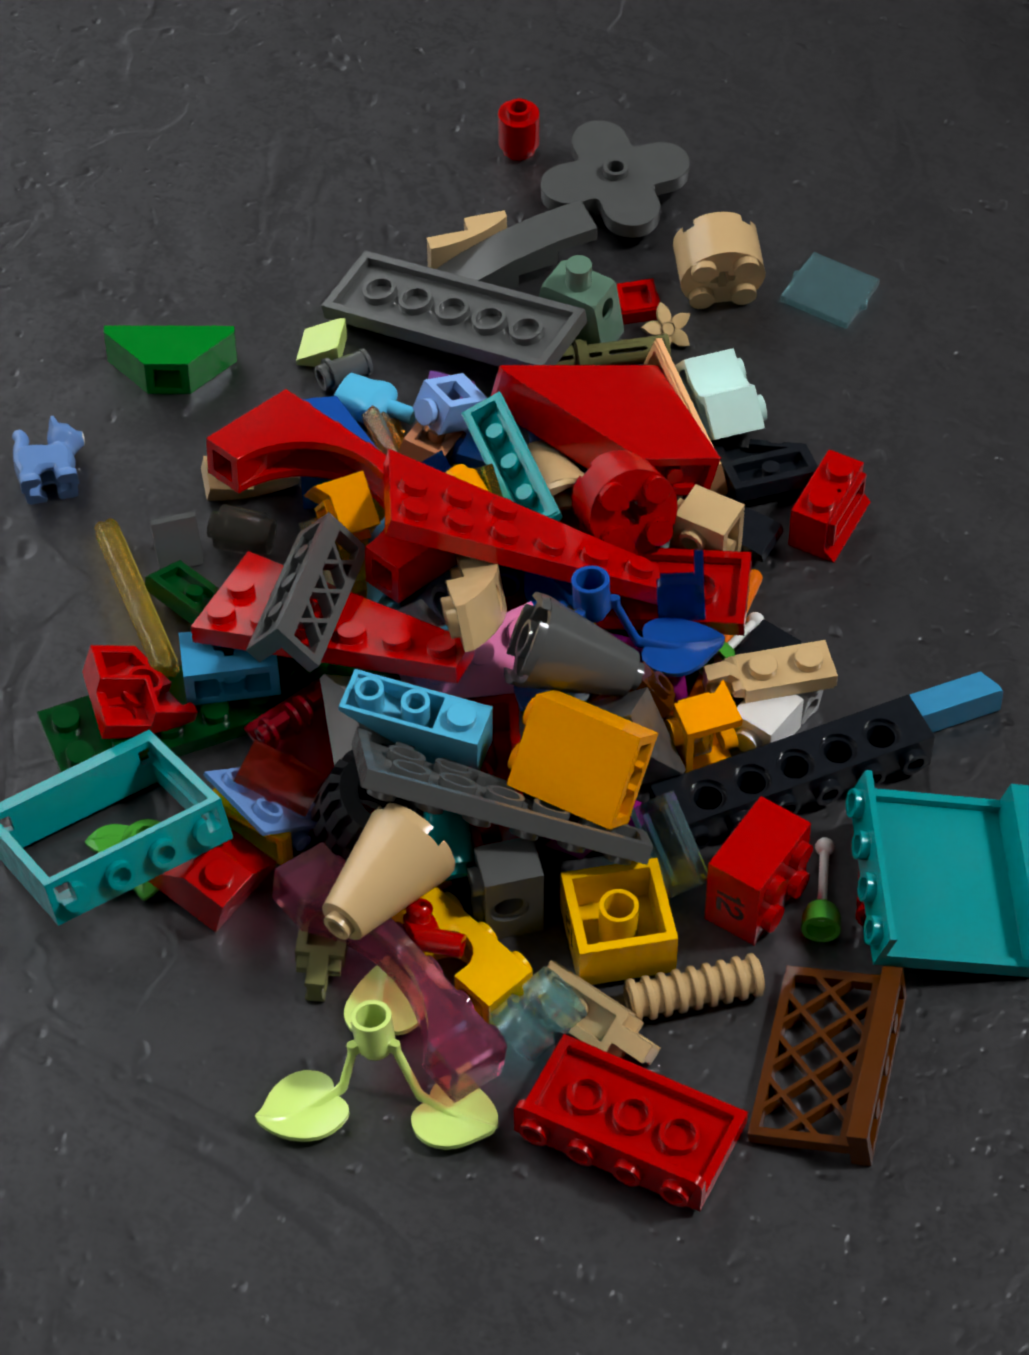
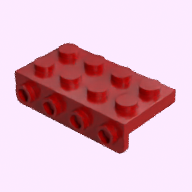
[514,1034,748,1212]

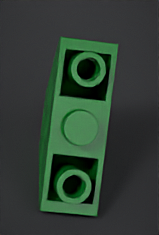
[103,325,237,394]

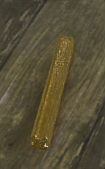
[94,518,180,678]

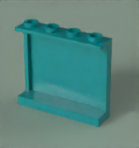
[846,770,1029,977]

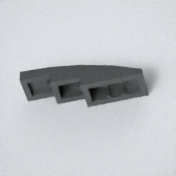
[437,200,597,289]

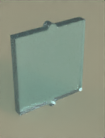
[781,252,880,329]

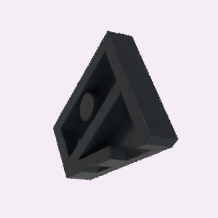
[710,438,818,502]

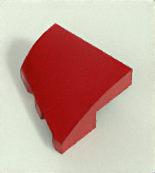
[82,645,197,739]

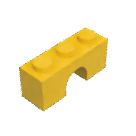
[387,887,533,1033]

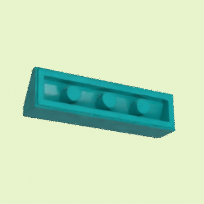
[461,391,563,521]

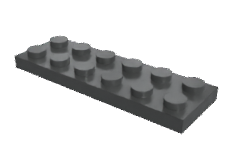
[321,250,587,366]

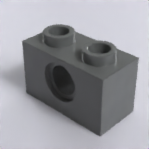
[467,838,544,939]

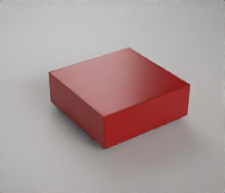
[617,278,660,325]

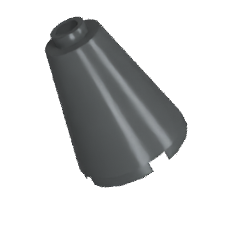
[504,592,645,697]

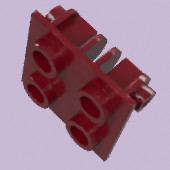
[243,678,335,796]

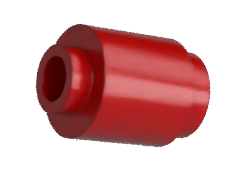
[498,98,540,161]

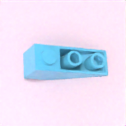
[338,669,493,771]

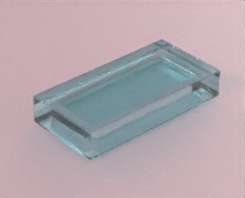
[631,791,708,899]

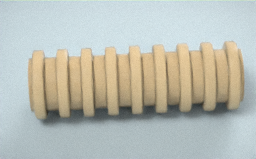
[623,953,765,1021]

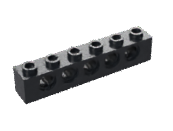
[649,694,935,857]

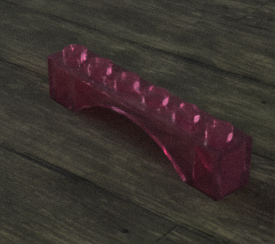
[272,842,507,1103]

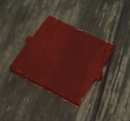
[234,739,326,817]

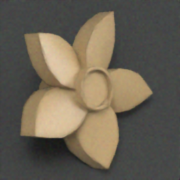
[641,302,691,347]

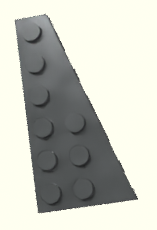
[351,726,653,866]

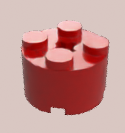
[572,450,678,555]

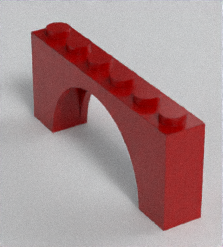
[206,389,457,604]

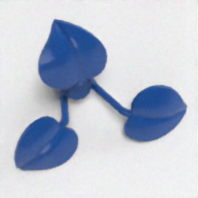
[514,566,725,712]

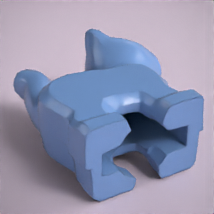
[12,416,85,505]

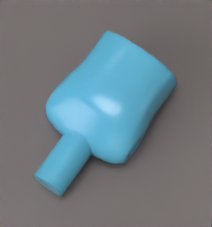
[334,373,416,425]

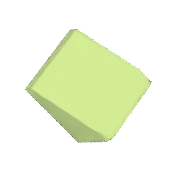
[296,318,347,367]

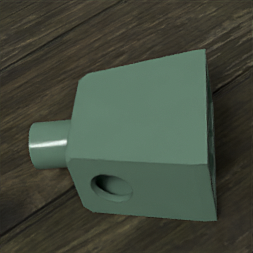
[539,255,624,357]

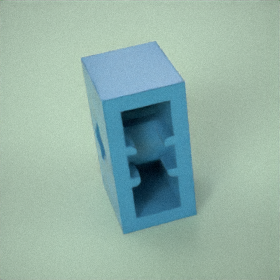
[178,631,281,705]

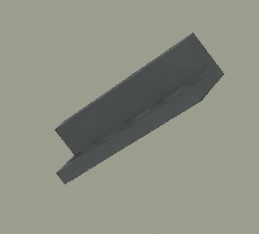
[246,512,365,673]

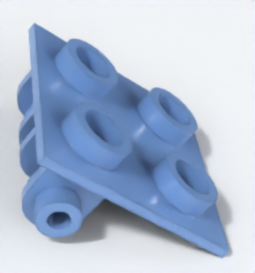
[203,763,317,851]

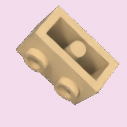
[668,484,745,552]

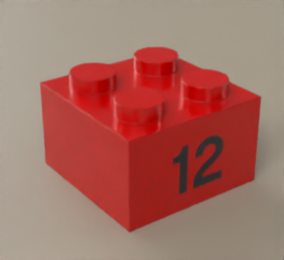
[704,796,813,946]

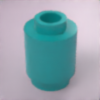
[423,810,474,881]

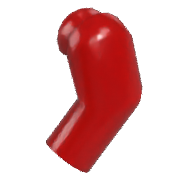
[403,898,466,959]

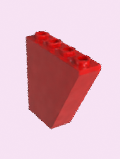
[491,365,721,495]

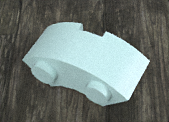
[675,348,767,440]

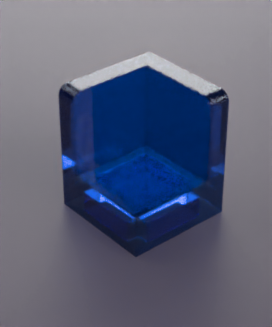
[656,550,706,621]

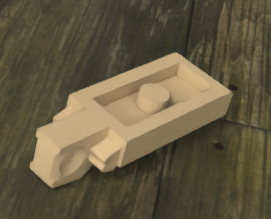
[702,640,838,703]
[525,960,661,1065]

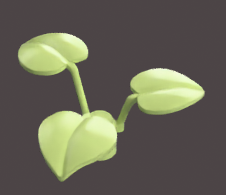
[255,956,499,1150]

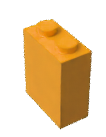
[506,690,658,830]

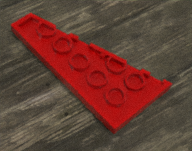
[383,449,662,604]
[191,551,474,683]

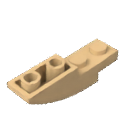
[440,554,507,652]

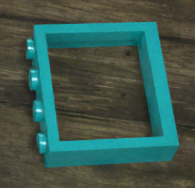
[0,730,233,926]

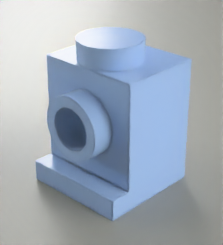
[413,373,487,435]

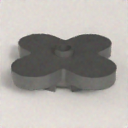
[541,120,690,238]

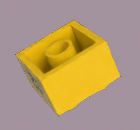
[560,858,678,985]

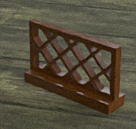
[747,965,907,1166]

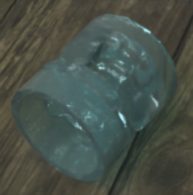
[491,966,587,1062]

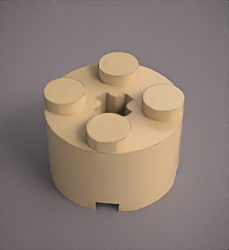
[673,212,765,309]

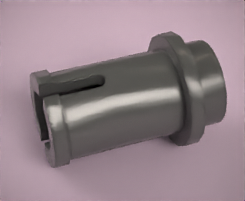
[315,348,373,392]

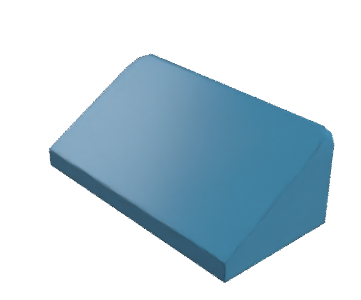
[910,672,1004,732]

